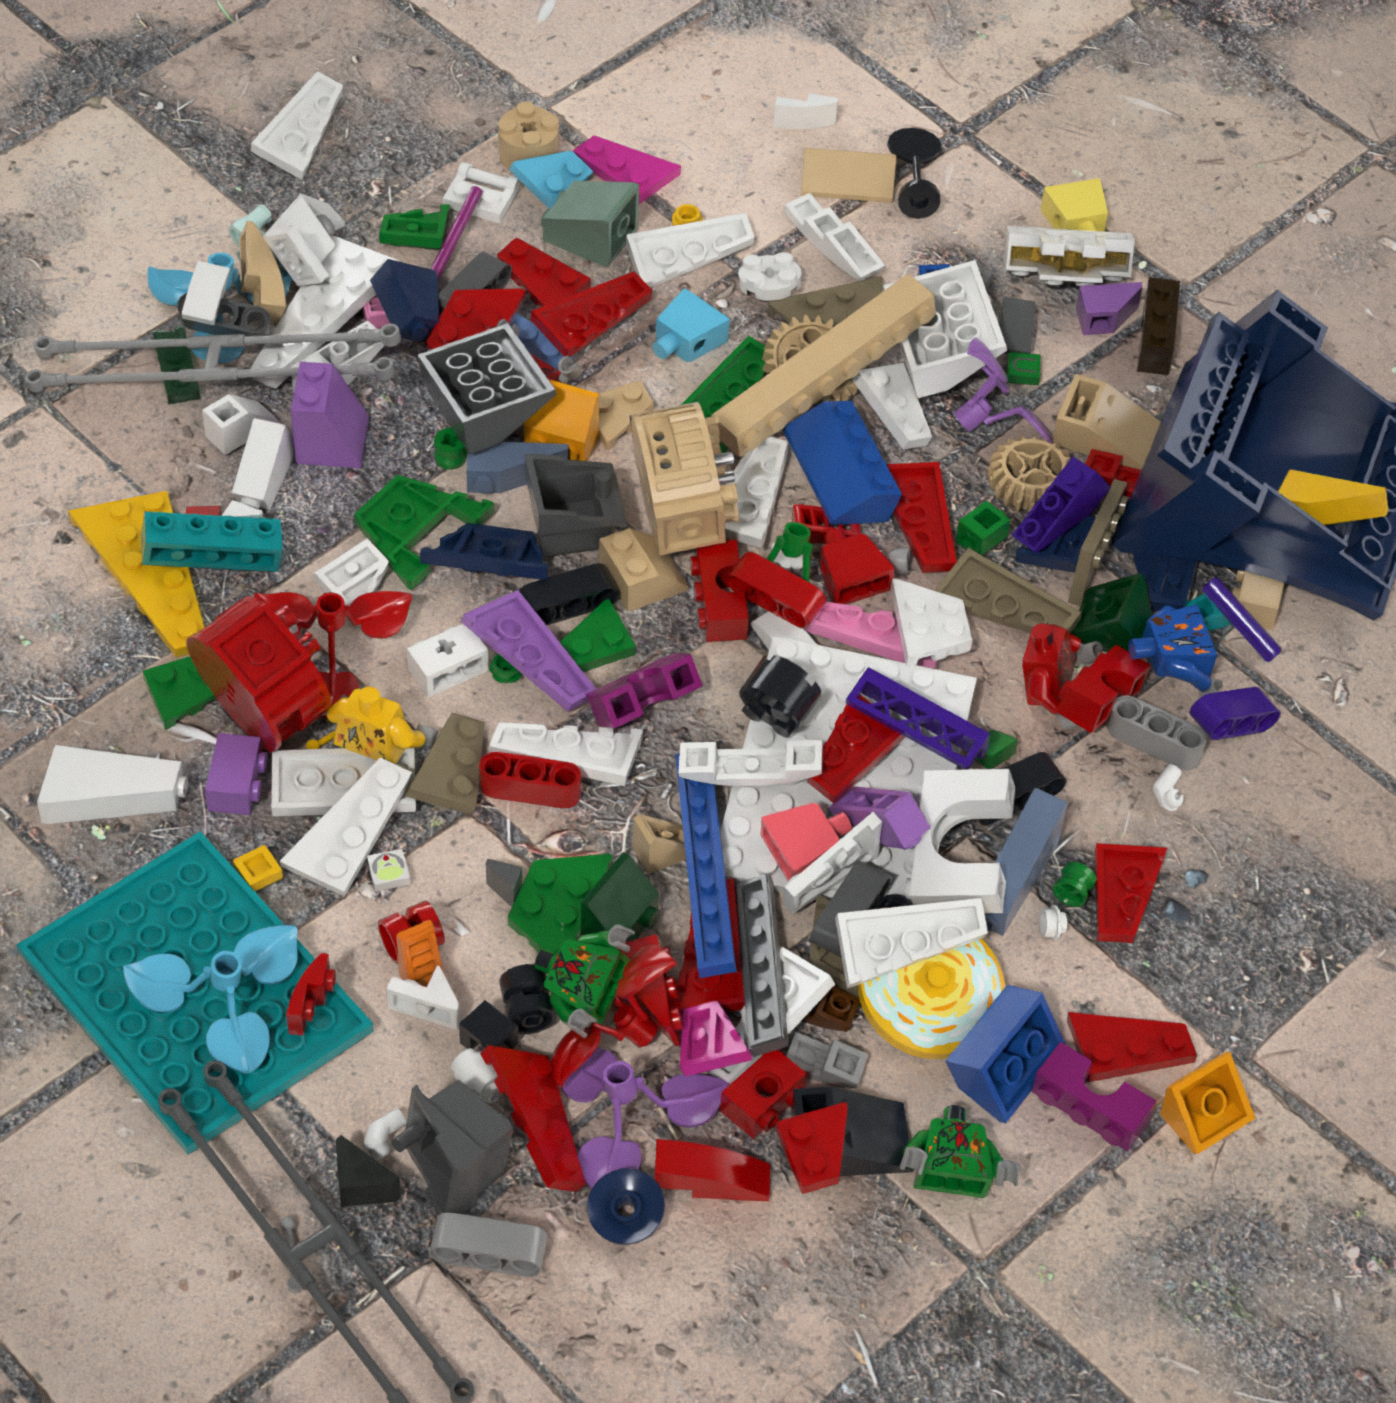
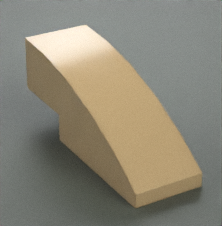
[239,221,286,323]

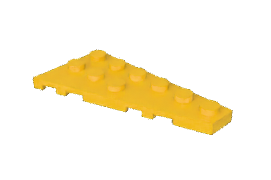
[68,491,205,657]

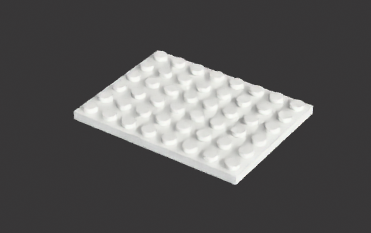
[720,636,977,905]

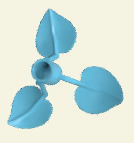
[148,253,293,363]
[123,925,298,1074]

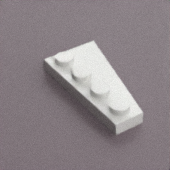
[251,71,343,180]
[626,213,754,288]
[725,436,788,548]
[489,722,643,786]
[280,757,412,897]
[835,898,988,989]
[708,947,835,1085]

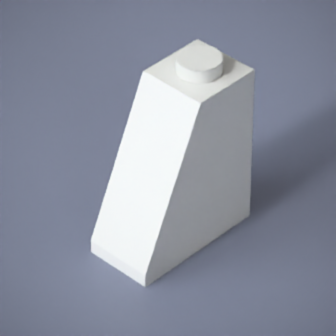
[232,418,295,510]

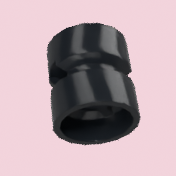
[499,964,556,1035]

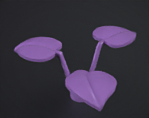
[954,337,1054,444]
[561,1047,729,1190]

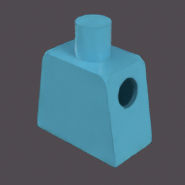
[652,288,730,362]

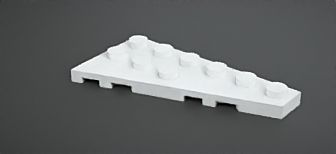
[250,235,399,389]

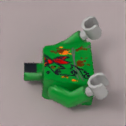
[535,924,635,1038]
[899,1105,1021,1198]

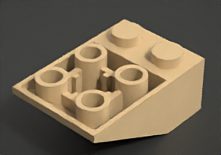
[1053,374,1161,470]

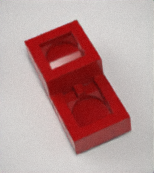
[1085,449,1141,500]

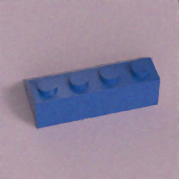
[783,401,902,525]

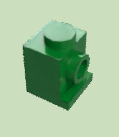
[956,501,1011,556]

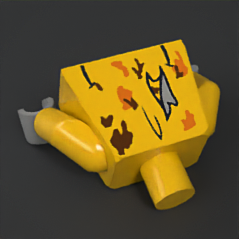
[327,686,438,764]

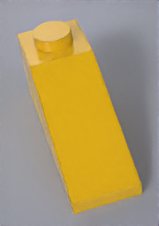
[1278,469,1388,525]

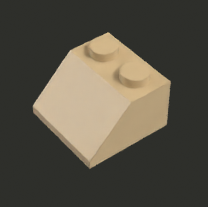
[599,528,689,612]

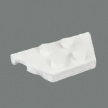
[890,579,972,668]

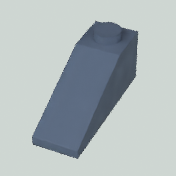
[466,442,568,494]

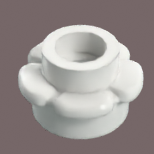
[1039,905,1067,941]

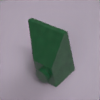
[1071,573,1151,652]

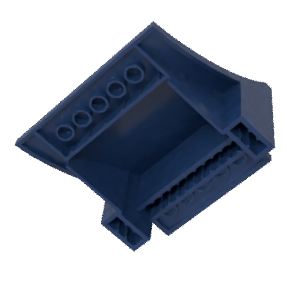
[1111,290,1396,621]

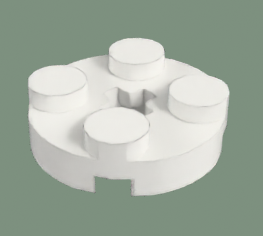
[738,252,801,301]

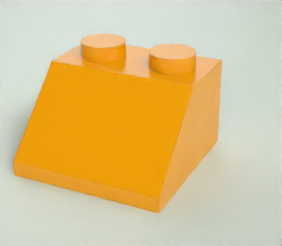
[524,379,599,461]

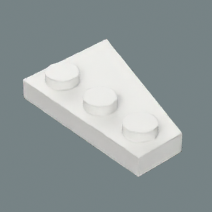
[852,363,932,450]
[784,812,882,914]

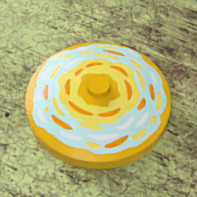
[858,939,1005,1059]

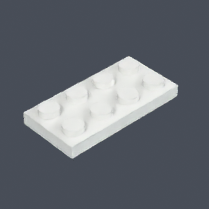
[271,748,416,817]

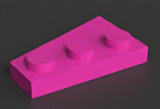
[573,135,681,204]

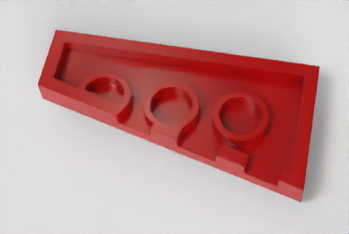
[674,878,745,1018]
[480,1045,586,1192]

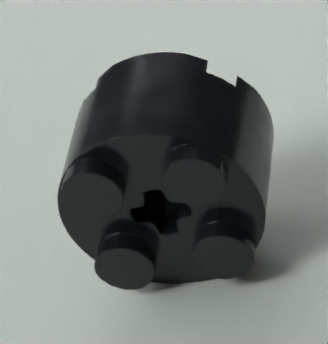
[739,655,822,738]

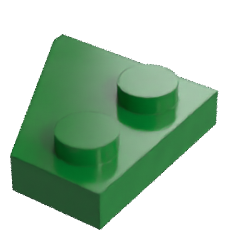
[560,599,636,672]

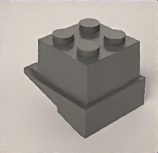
[525,454,627,556]
[391,1080,513,1215]

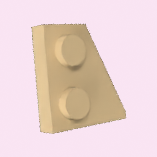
[599,380,654,451]

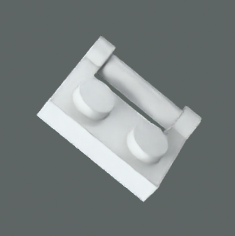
[443,162,521,224]

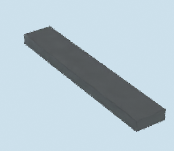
[735,873,789,1057]

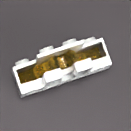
[1004,226,1135,286]

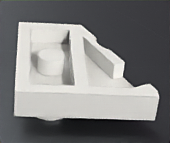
[314,538,389,607]

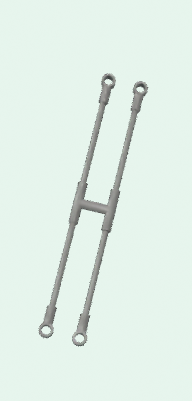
[25,324,401,392]

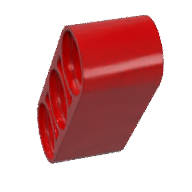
[725,552,827,628]
[479,752,581,808]

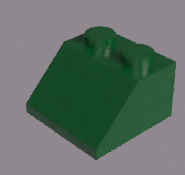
[581,852,660,942]

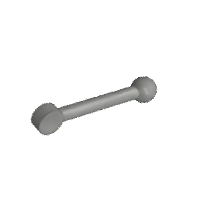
[280,1216,303,1294]

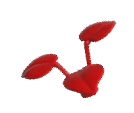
[254,591,412,719]
[551,944,678,1088]

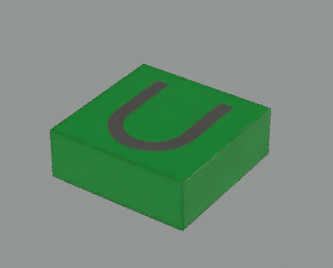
[1007,352,1041,385]

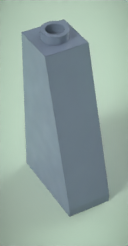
[984,788,1068,936]

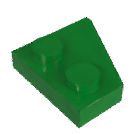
[379,204,450,249]

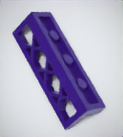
[846,667,990,770]

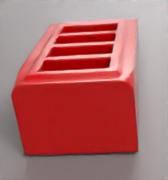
[791,504,861,544]

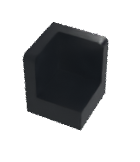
[459,1000,518,1049]

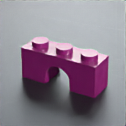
[586,652,703,729]
[1032,1042,1157,1152]

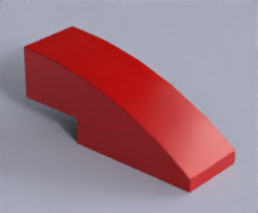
[654,1139,770,1202]

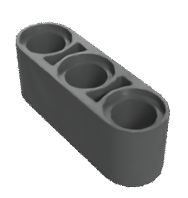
[438,252,512,317]
[177,293,271,336]
[809,860,891,958]

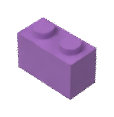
[205,733,268,815]

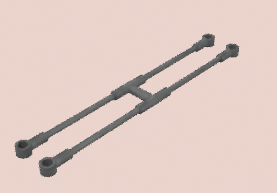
[158,1060,474,1403]

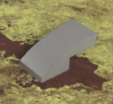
[785,1031,868,1088]

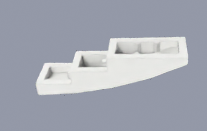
[783,193,886,281]

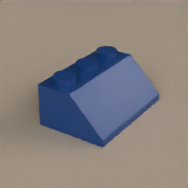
[946,985,1066,1124]

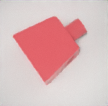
[760,803,852,881]

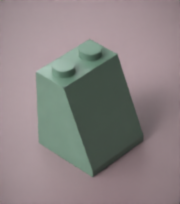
[541,181,639,268]

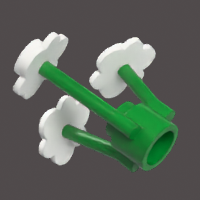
[767,522,824,593]

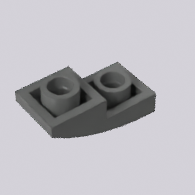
[999,296,1035,354]

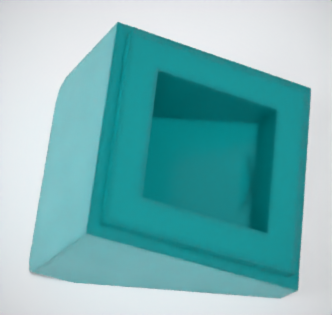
[1187,593,1231,631]

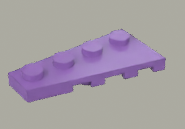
[461,590,596,712]

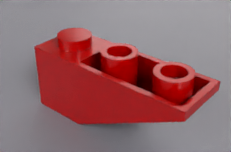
[617,934,684,1047]

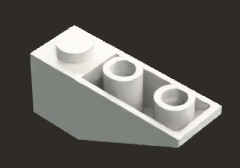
[291,320,385,393]

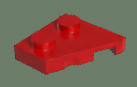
[775,1102,848,1194]

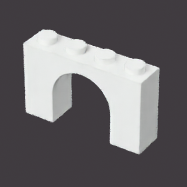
[905,769,1015,913]

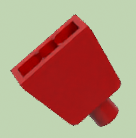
[819,529,895,605]

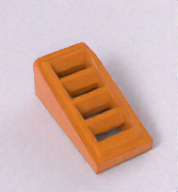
[397,920,443,987]

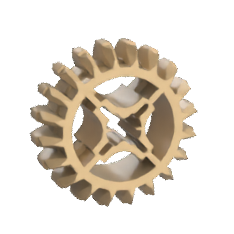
[987,435,1071,512]

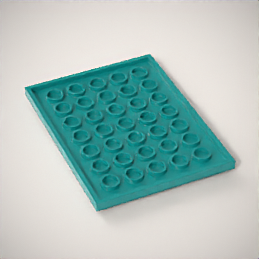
[16,831,374,1155]

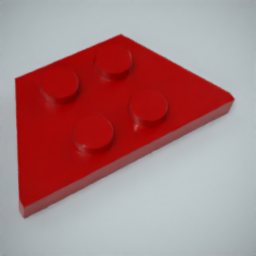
[426,288,526,350]

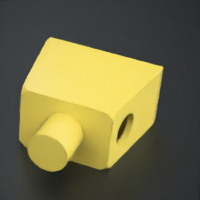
[1041,178,1108,232]

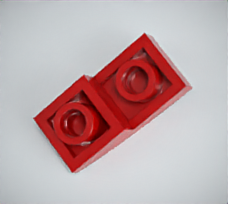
[286,953,336,1036]

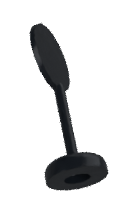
[887,128,941,219]

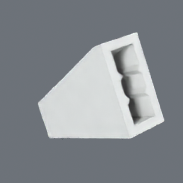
[37,745,188,824]

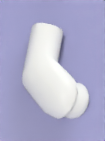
[364,1108,406,1160]

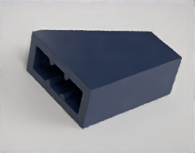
[370,259,439,342]

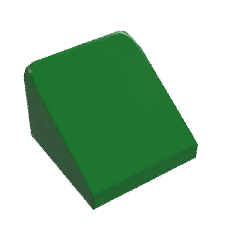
[976,729,1017,769]

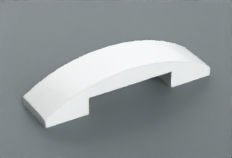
[678,739,823,786]

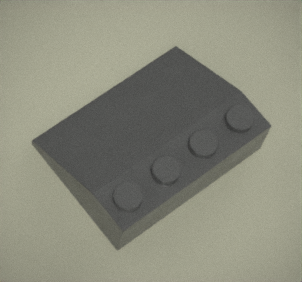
[417,323,556,454]

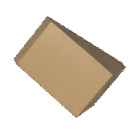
[633,814,686,874]

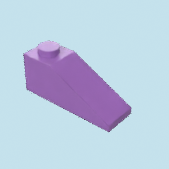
[828,787,931,850]

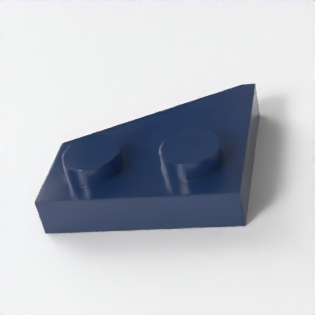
[1016,516,1096,573]

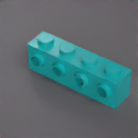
[141,511,283,572]

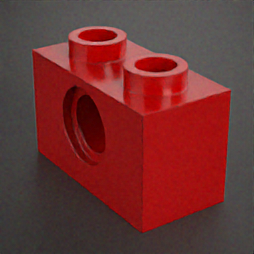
[720,1050,807,1139]

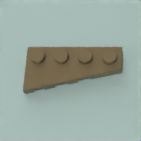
[1068,479,1129,606]

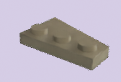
[404,713,485,815]

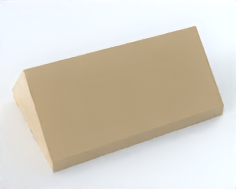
[801,148,896,203]

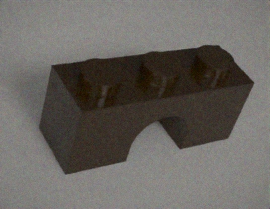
[1137,277,1180,375]

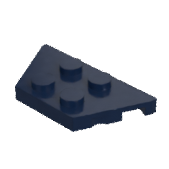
[420,523,548,580]

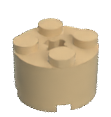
[498,101,559,170]

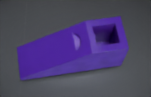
[1011,456,1111,553]

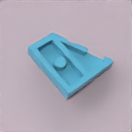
[509,151,593,209]

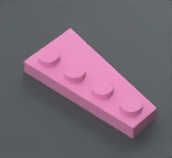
[805,602,940,669]

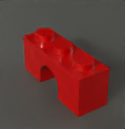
[690,540,749,642]
[1056,645,1151,734]

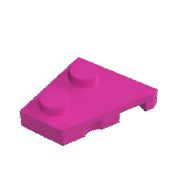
[680,1001,752,1076]

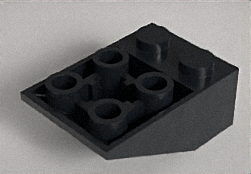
[791,1087,913,1176]

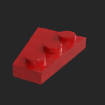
[1094,843,1167,943]

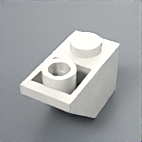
[202,394,278,455]

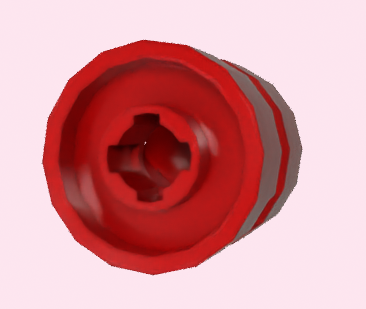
[378,900,445,964]

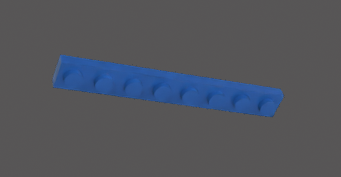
[675,753,737,978]

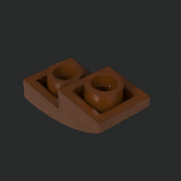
[801,986,860,1032]

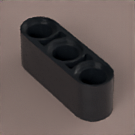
[519,563,620,626]
[977,752,1067,826]

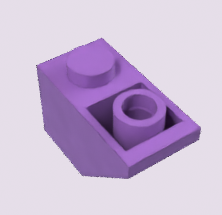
[1076,282,1143,335]

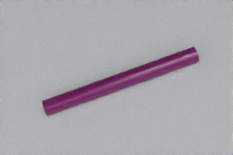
[430,186,483,281]

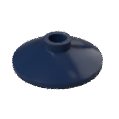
[587,1168,665,1245]

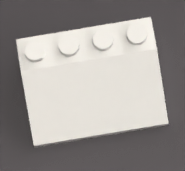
[883,260,1007,398]

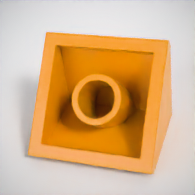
[1160,1051,1256,1154]

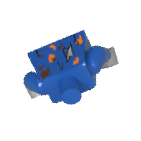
[1129,605,1221,697]

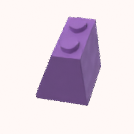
[291,361,369,468]

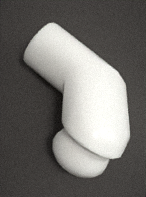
[1152,764,1184,811]

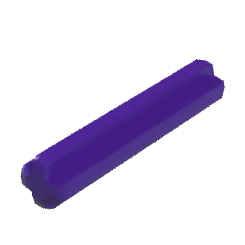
[1202,577,1282,662]

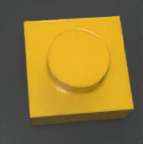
[233,844,283,892]

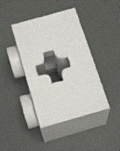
[407,624,488,698]

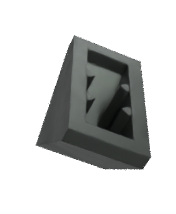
[336,1135,401,1207]

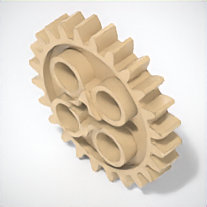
[762,315,867,410]

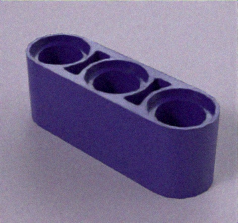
[1189,687,1281,740]

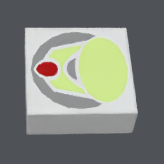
[367,849,410,892]

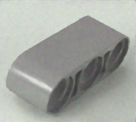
[1107,695,1207,770]
[429,1213,548,1277]

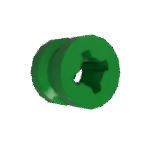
[434,428,467,470]
[1052,862,1097,907]

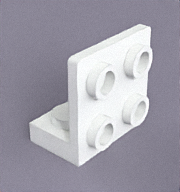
[263,197,335,286]

